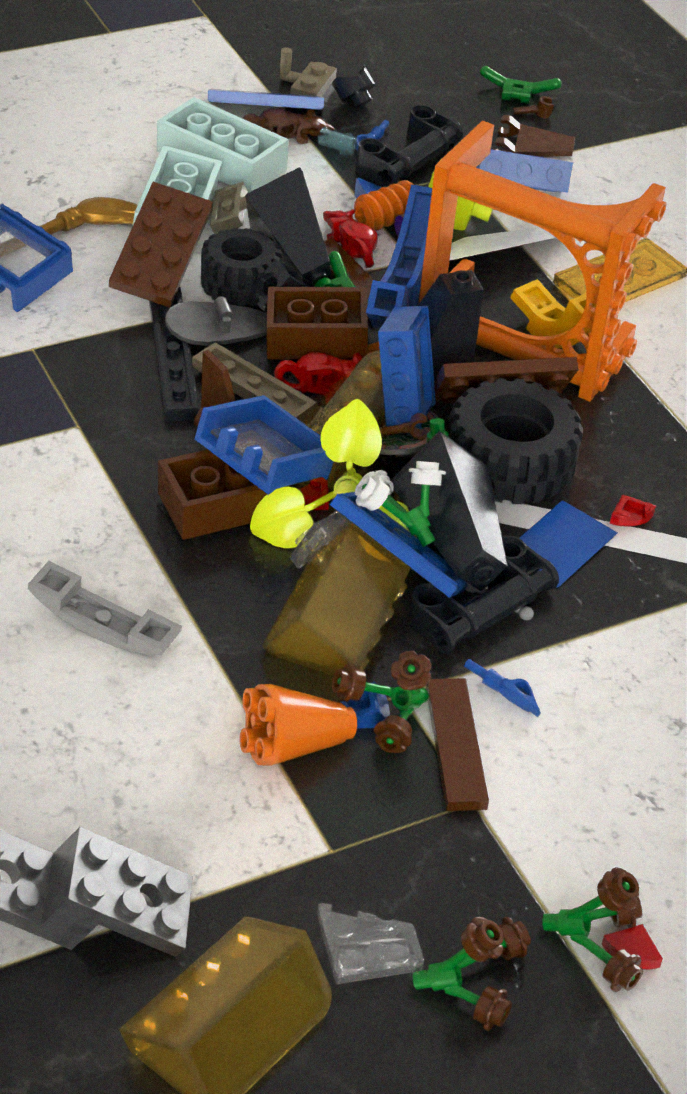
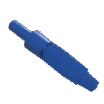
[355,120,390,152]
[464,659,541,717]

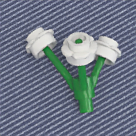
[355,461,446,547]

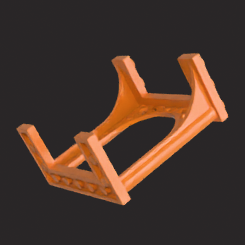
[418,120,667,402]

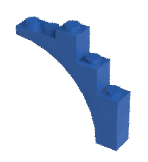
[366,184,432,329]

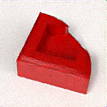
[299,477,329,510]
[610,495,656,526]
[602,924,663,970]

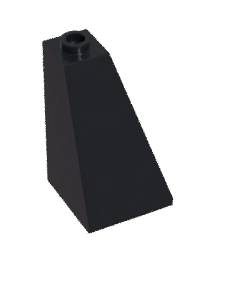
[245,167,332,287]
[417,270,484,394]
[390,431,507,591]

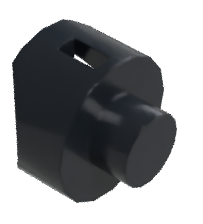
[332,65,375,108]

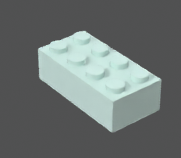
[157,97,289,193]
[132,145,222,227]

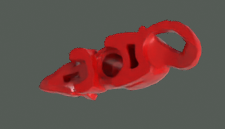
[323,209,378,268]
[274,352,382,395]

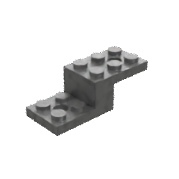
[0,827,193,957]

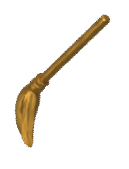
[0,197,138,259]

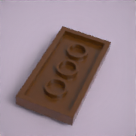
[108,181,213,308]
[434,357,579,404]

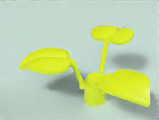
[250,399,416,562]

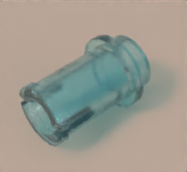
[318,127,357,155]

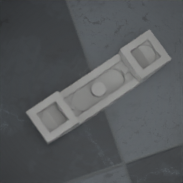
[28,561,182,656]

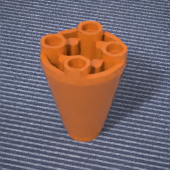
[240,684,357,766]

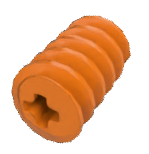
[354,180,414,230]

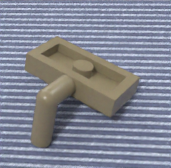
[280,47,337,96]
[210,182,248,234]

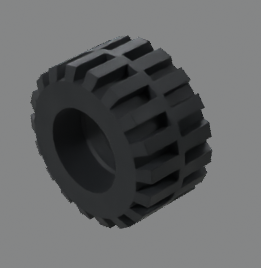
[201,228,282,307]

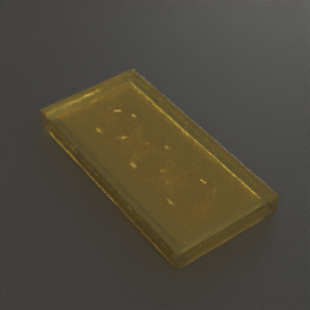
[553,237,687,302]

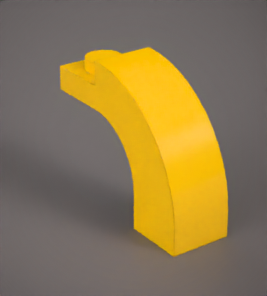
[510,279,596,348]

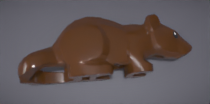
[242,108,334,144]

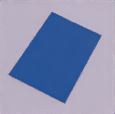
[519,500,618,588]

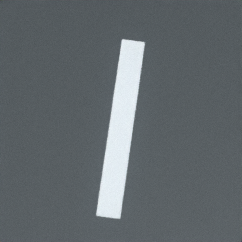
[495,500,687,563]

